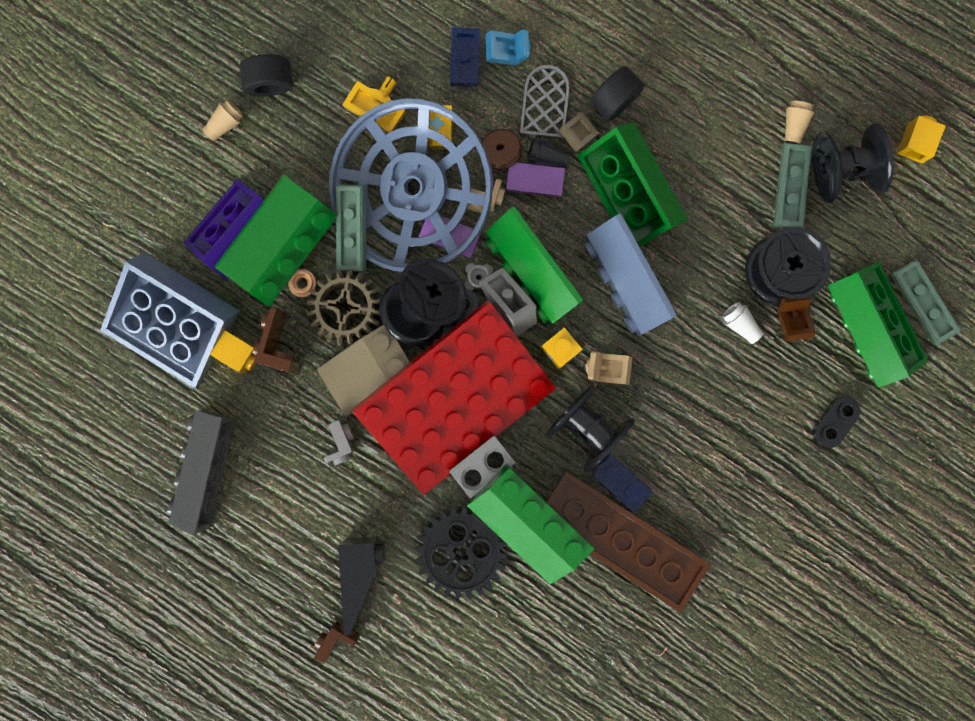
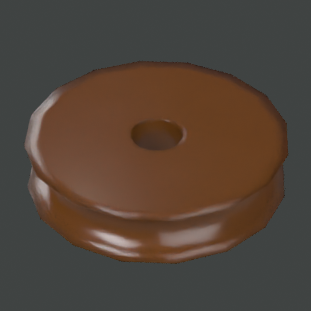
[481,129,522,170]

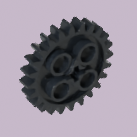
[415,505,508,600]

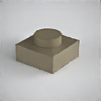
[559,111,599,152]

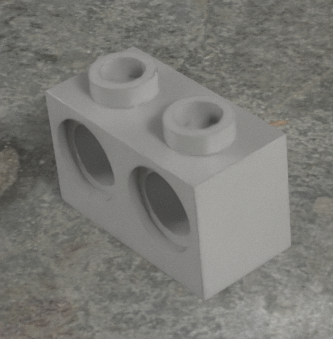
[449,436,515,499]

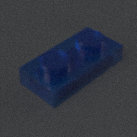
[450,28,480,87]
[591,453,653,513]

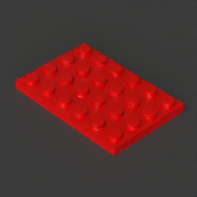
[351,300,556,495]

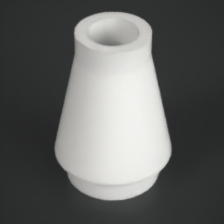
[722,302,764,344]

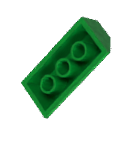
[577,122,688,247]
[214,175,337,307]
[485,206,583,326]
[828,261,929,388]
[467,463,594,584]

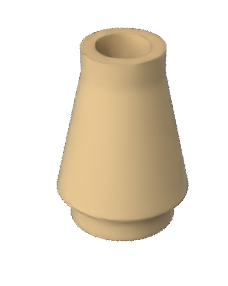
[202,99,244,141]
[784,101,814,144]

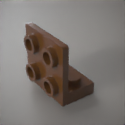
[253,306,301,375]

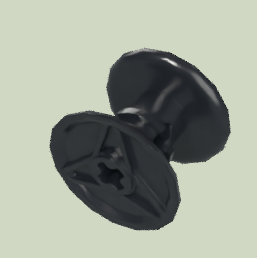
[812,123,894,203]
[745,227,831,305]
[379,258,467,346]
[545,382,635,472]

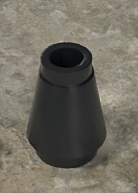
[527,137,570,168]

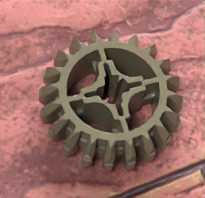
[307,270,380,346]

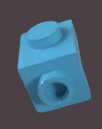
[486,29,531,66]

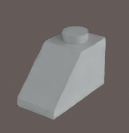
[479,267,537,336]

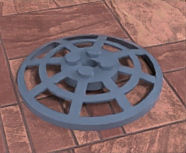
[329,98,493,272]

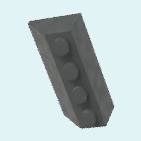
[167,410,236,534]

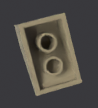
[317,325,411,417]

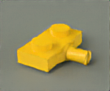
[343,76,406,134]

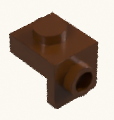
[777,296,816,342]
[314,622,359,664]

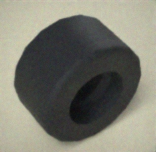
[239,54,293,96]
[590,66,645,121]

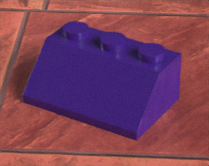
[183,179,264,281]

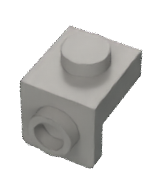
[324,420,355,465]

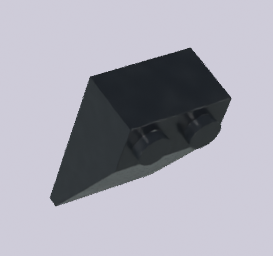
[338,536,386,636]

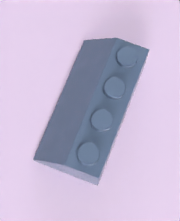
[583,213,677,336]

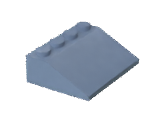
[100,252,240,388]

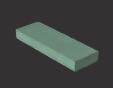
[773,142,812,228]
[336,185,366,271]
[890,259,961,346]

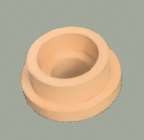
[288,269,317,297]

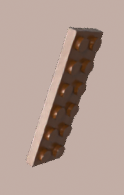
[546,471,711,613]

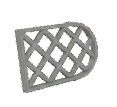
[520,65,570,139]

